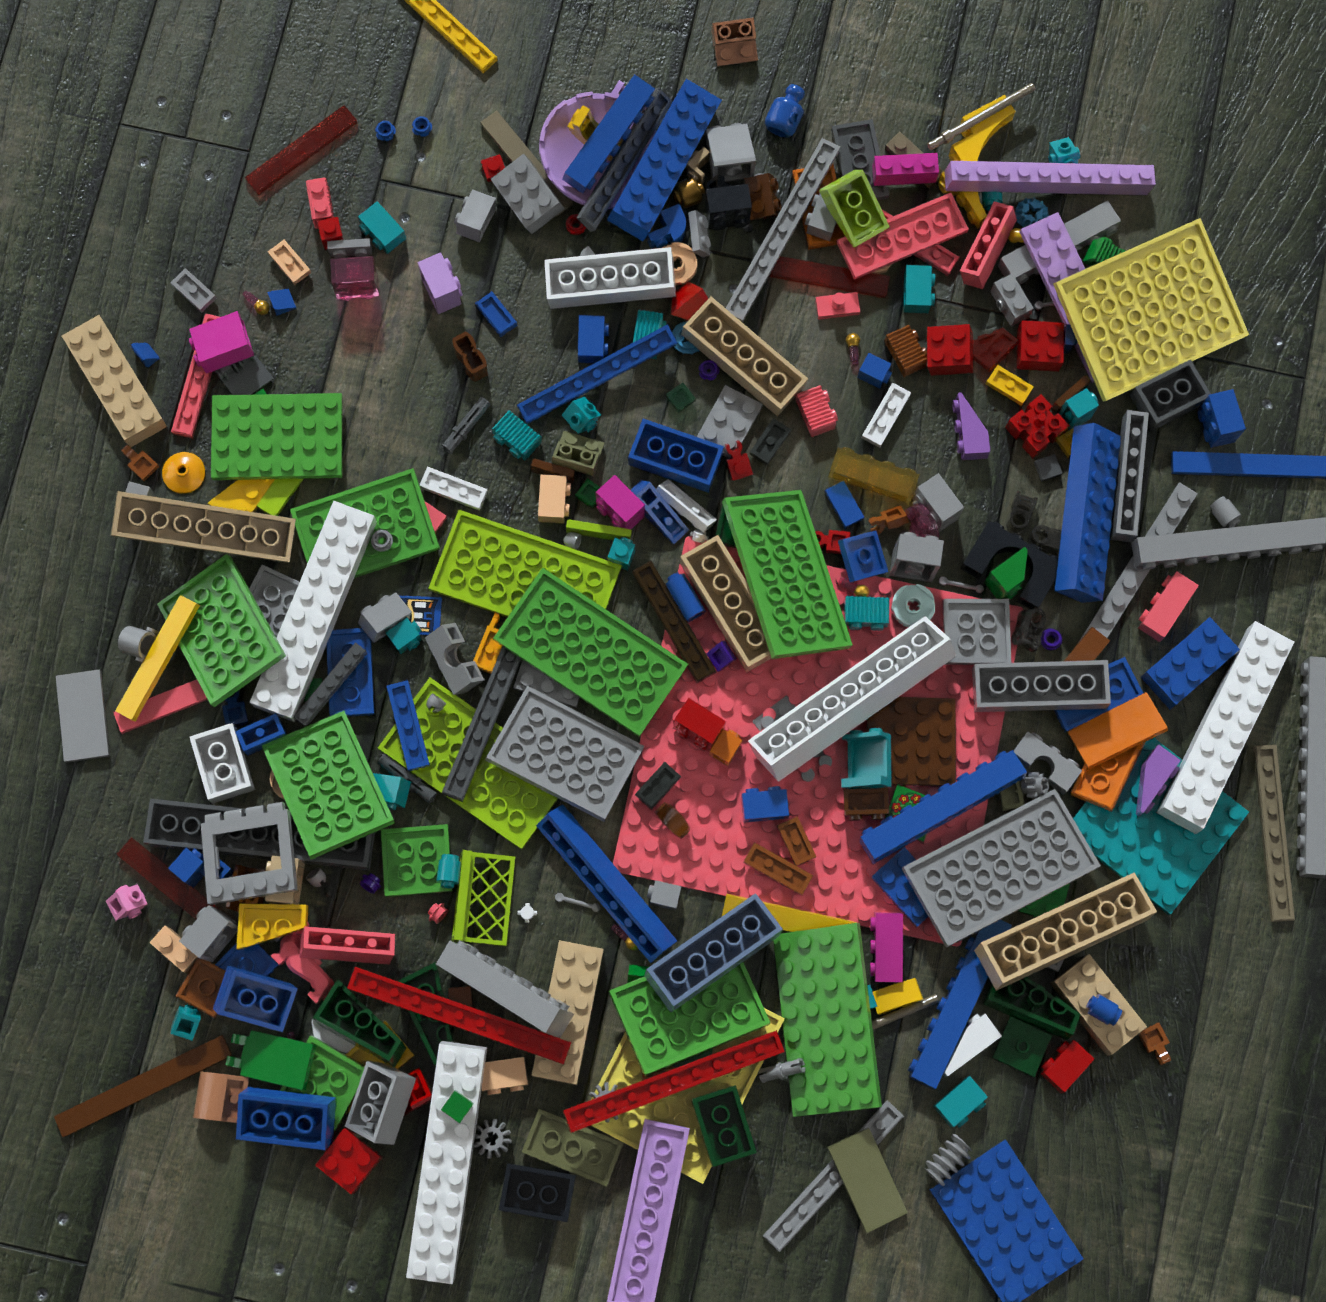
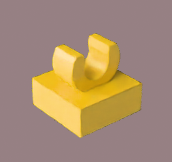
[1056,428,1074,457]

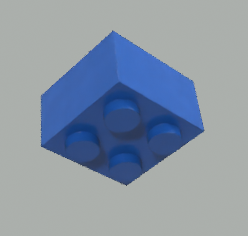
[1197,389,1246,448]

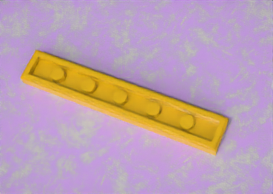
[404,0,498,73]
[116,595,200,722]
[722,894,858,932]

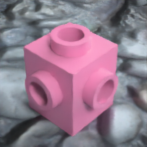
[106,884,148,921]

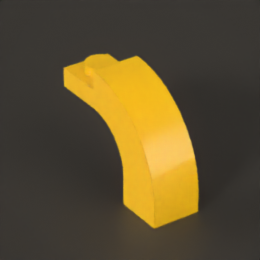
[567,105,623,162]

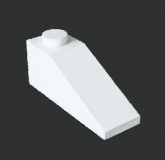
[943,1013,1002,1077]

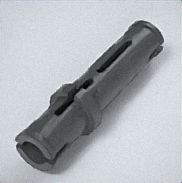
[441,397,491,454]
[377,753,437,804]

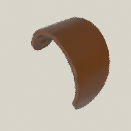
[655,802,690,839]

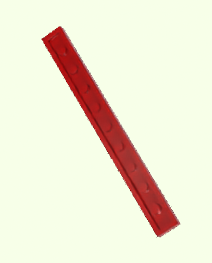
[347,967,571,1065]
[563,1030,785,1133]

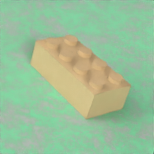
[1050,954,1147,1056]

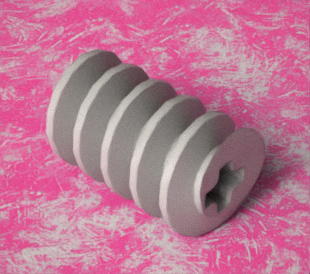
[924,1134,973,1186]

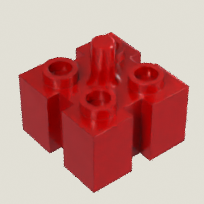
[1005,394,1070,459]

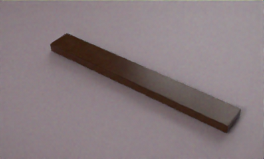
[54,1035,233,1138]

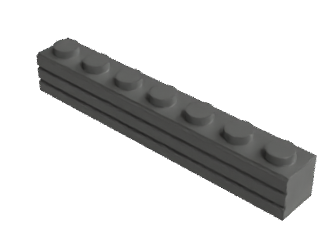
[294,642,367,727]

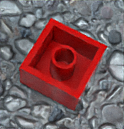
[1017,320,1064,372]
[927,324,973,376]
[673,698,726,751]
[315,1128,383,1194]

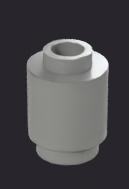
[1210,496,1242,528]

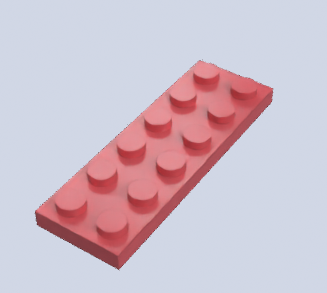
[837,193,969,280]

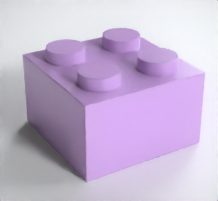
[417,252,463,314]

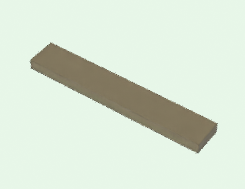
[480,111,573,217]

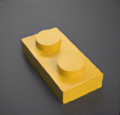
[986,365,1034,406]

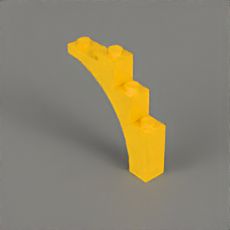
[938,95,1016,229]

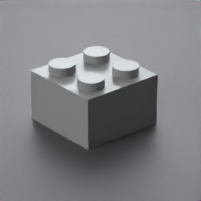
[912,473,964,533]
[179,905,238,962]

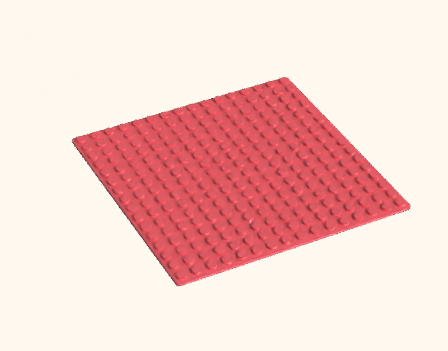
[613,536,1024,947]

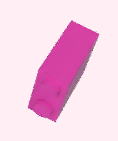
[189,311,254,374]

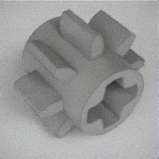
[1021,772,1049,799]

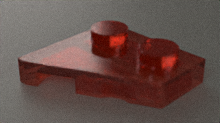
[973,328,1019,372]

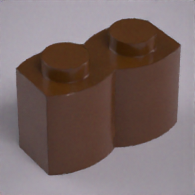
[452,331,488,382]

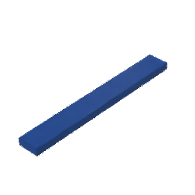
[517,324,678,424]
[1171,451,1326,479]

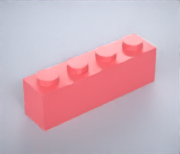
[960,201,1017,289]
[299,927,395,965]

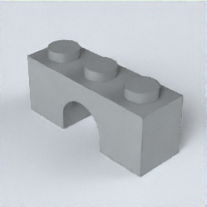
[425,623,484,695]
[1013,732,1082,795]

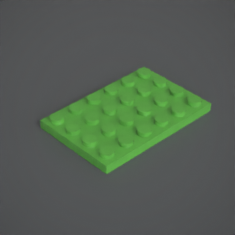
[211,393,343,480]
[290,468,440,578]
[157,554,286,707]
[262,711,395,860]
[609,962,770,1077]

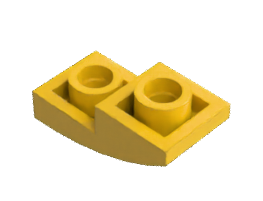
[873,978,924,1015]

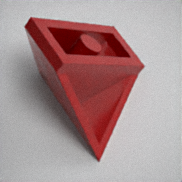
[671,281,708,321]
[403,1068,432,1117]

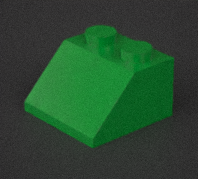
[984,547,1028,601]

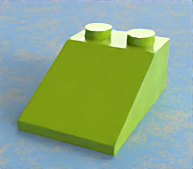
[819,170,890,248]

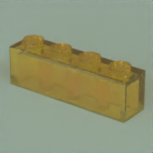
[828,447,920,504]

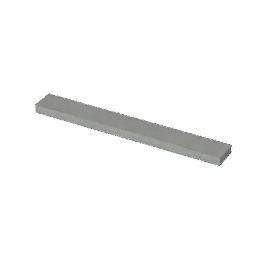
[763,1100,904,1252]

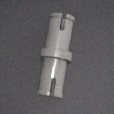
[758,1058,806,1083]

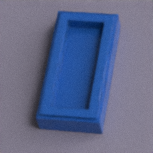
[475,291,518,337]
[825,481,864,529]

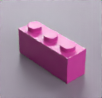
[872,153,939,186]
[870,912,903,982]

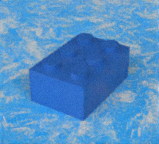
[213,965,298,1032]

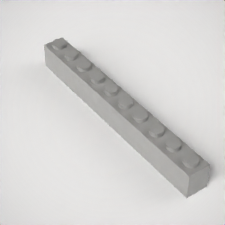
[1131,517,1326,570]
[1296,656,1326,879]

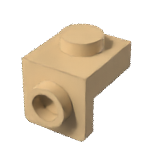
[686,147,710,184]

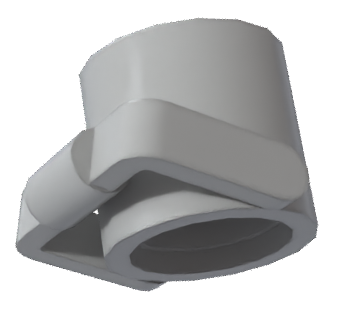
[118,626,159,663]

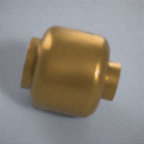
[672,177,705,208]

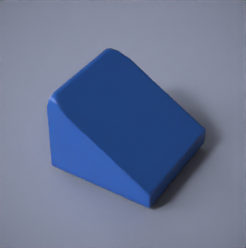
[267,289,296,316]
[131,343,159,367]

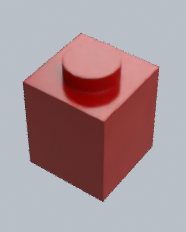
[317,217,344,250]

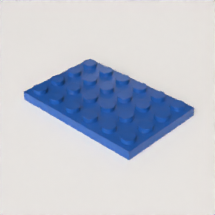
[929,1140,1083,1302]

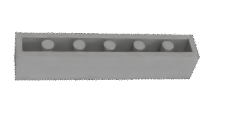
[998,200,1121,285]
[1110,410,1149,543]

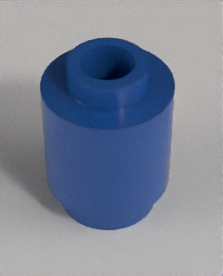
[1086,994,1122,1026]

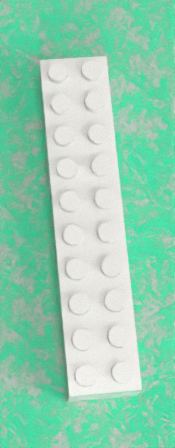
[250,501,377,722]
[748,616,956,782]
[1156,621,1294,834]
[406,1041,487,1284]

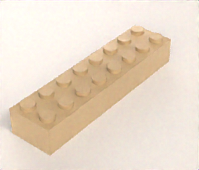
[111,491,296,563]
[974,872,1157,991]

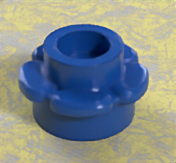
[412,116,432,137]
[375,121,396,141]

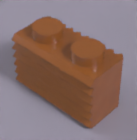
[884,325,927,377]

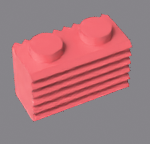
[306,178,334,229]
[795,385,838,437]

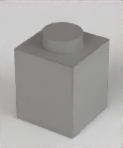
[647,880,681,911]

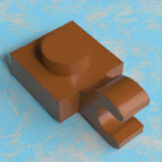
[121,445,159,481]
[868,506,909,535]
[1138,1022,1171,1065]

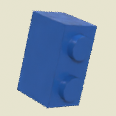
[578,315,609,363]
[235,713,287,756]
[741,786,789,823]
[168,848,204,888]

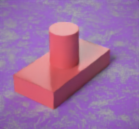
[815,292,860,320]

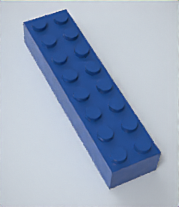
[607,79,722,241]
[1055,423,1121,603]

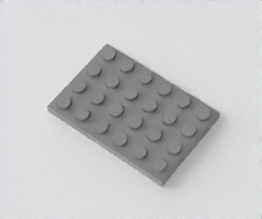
[485,686,644,822]

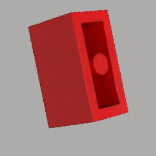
[1041,1040,1095,1093]

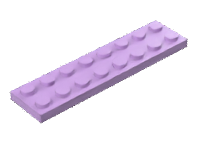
[1019,212,1094,383]
[607,1118,690,1302]

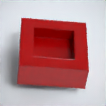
[480,154,505,182]

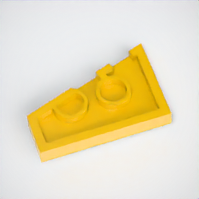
[207,479,275,512]
[237,904,308,950]

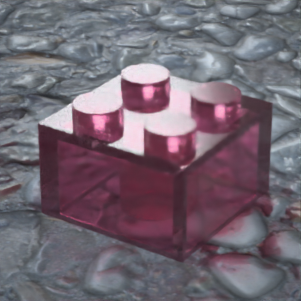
[330,256,379,301]

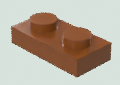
[777,816,816,866]

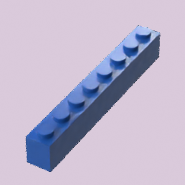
[859,750,1027,864]
[536,804,677,963]
[908,920,1012,1090]

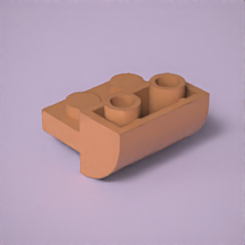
[712,17,758,67]
[193,1071,249,1123]

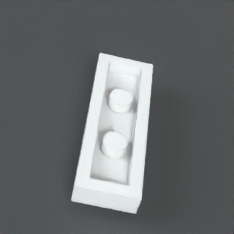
[861,383,911,448]
[419,467,488,511]
[656,479,717,533]

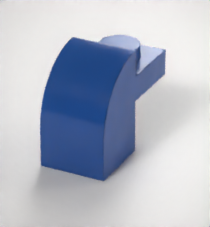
[648,204,686,249]

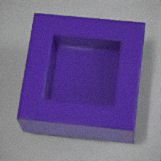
[706,641,737,672]

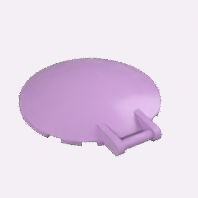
[539,80,657,209]

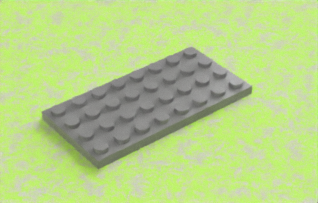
[902,789,1101,948]

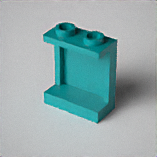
[841,728,891,789]

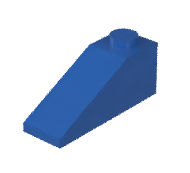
[631,480,689,544]

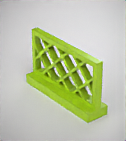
[452,850,515,946]

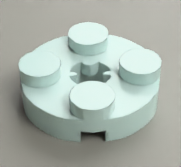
[891,584,935,627]

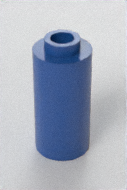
[666,572,706,622]

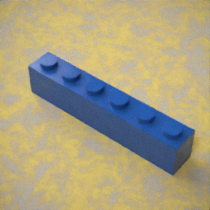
[562,74,655,194]

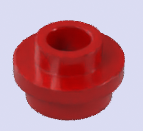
[566,214,586,235]

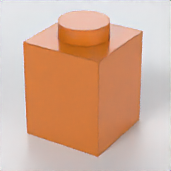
[709,729,743,766]

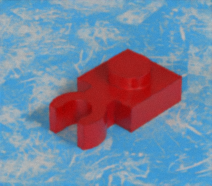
[725,440,753,481]
[815,530,851,554]

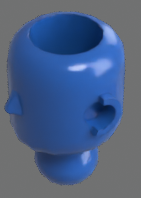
[764,84,805,138]

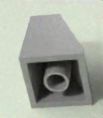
[705,123,756,182]

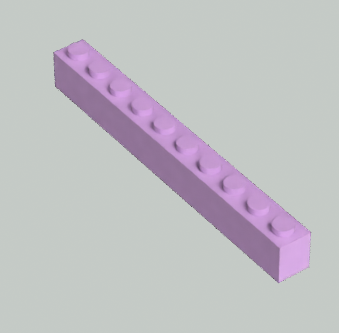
[944,161,1156,195]

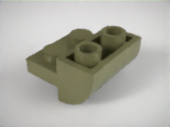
[552,431,605,476]

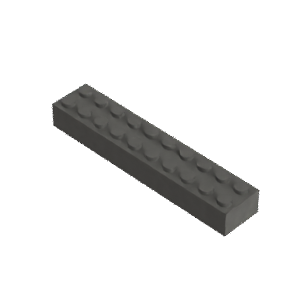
[143,798,375,871]

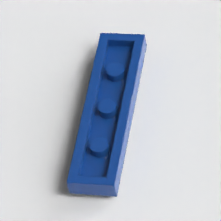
[387,680,430,771]

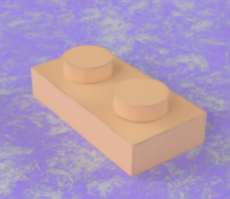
[268,239,311,285]

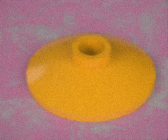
[162,452,206,494]

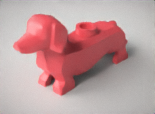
[271,922,334,1004]

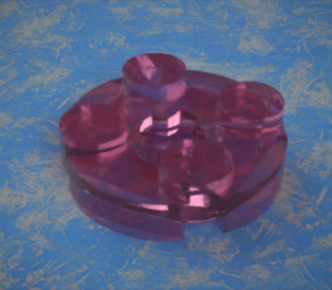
[905,503,939,538]

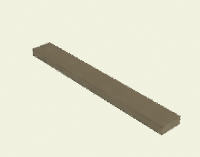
[1253,745,1295,922]

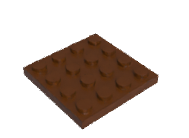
[867,697,956,786]

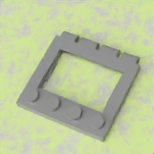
[201,802,298,905]

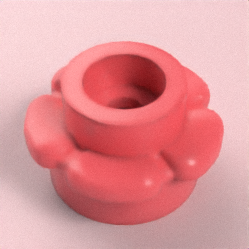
[428,903,448,924]

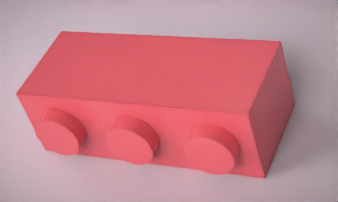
[1138,571,1199,642]

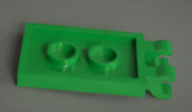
[225,1030,316,1090]

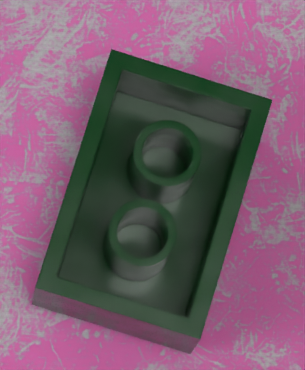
[691,1085,757,1167]

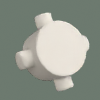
[690,530,709,543]
[517,903,537,923]

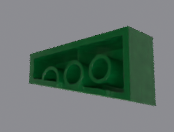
[398,962,454,1066]
[983,977,1081,1040]
[313,979,406,1068]

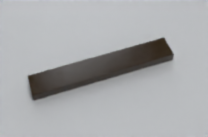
[632,561,716,683]

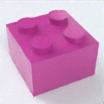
[596,475,645,529]

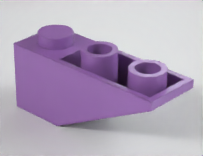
[952,393,990,460]
[1136,745,1181,816]

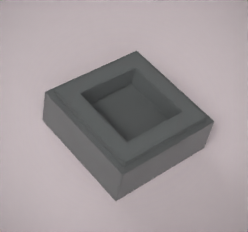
[1034,454,1063,482]

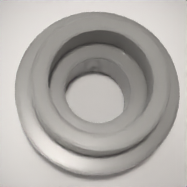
[371,530,393,552]

